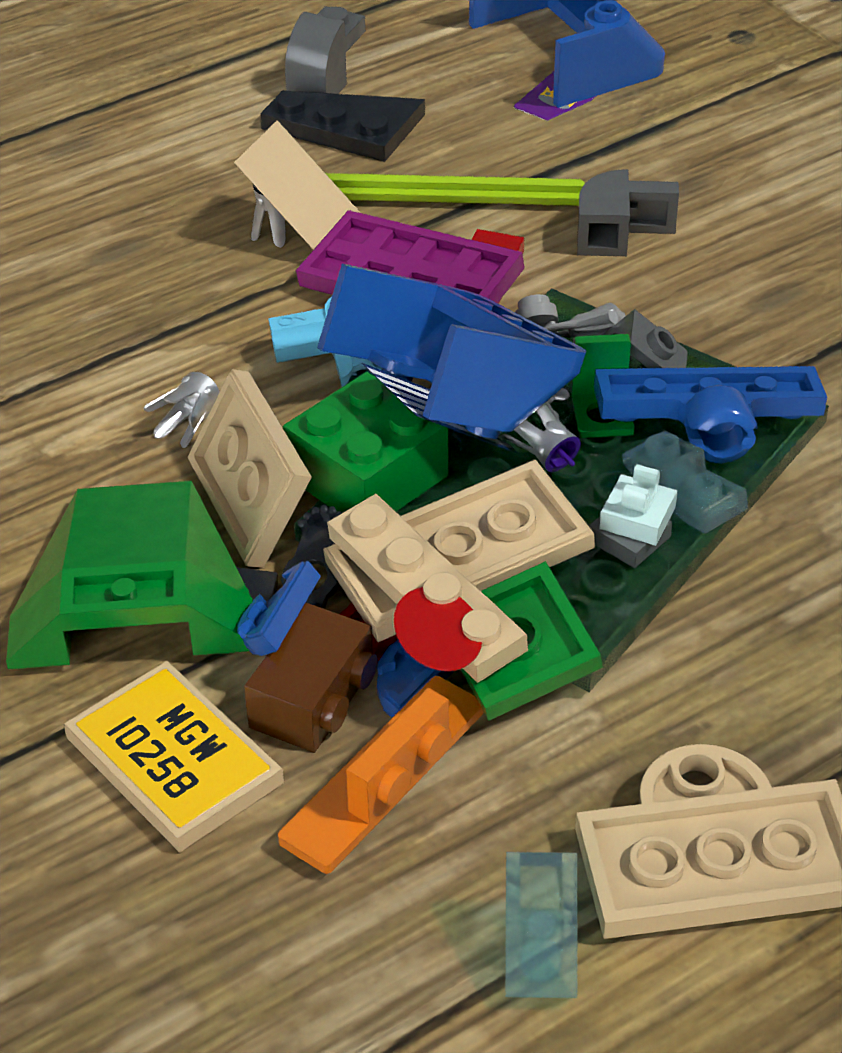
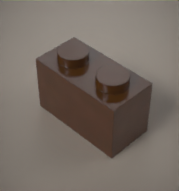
[244,602,378,753]

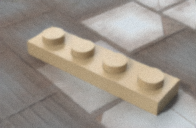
[327,494,528,683]

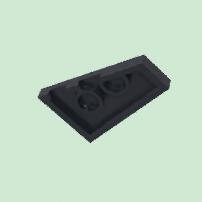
[260,90,425,162]

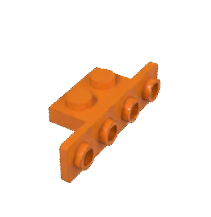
[278,676,484,874]

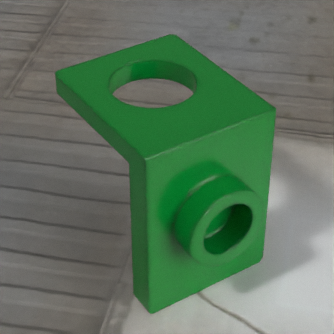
[570,334,634,438]

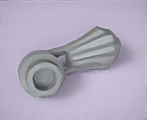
[515,294,626,338]

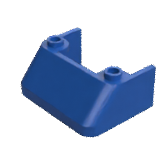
[469,0,665,108]
[317,263,586,439]

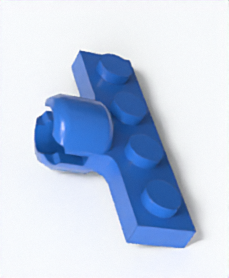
[594,366,827,463]

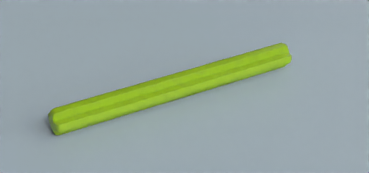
[325,173,585,206]

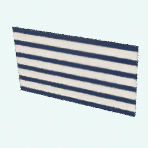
[362,363,518,453]

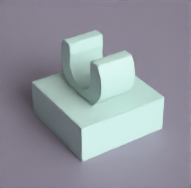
[599,464,678,546]

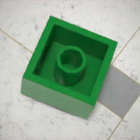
[283,372,448,513]

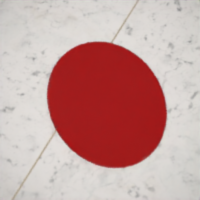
[394,587,482,671]

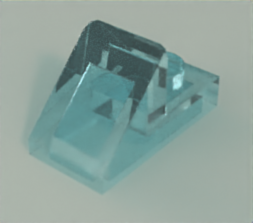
[504,852,577,998]

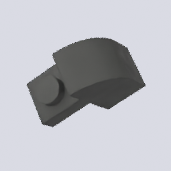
[285,6,366,94]
[577,169,679,257]

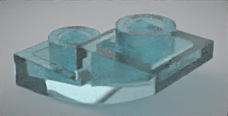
[622,431,748,534]

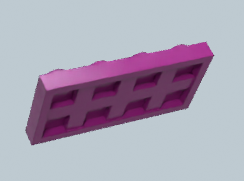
[296,210,525,303]

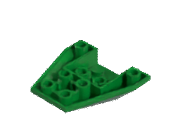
[6,481,253,669]

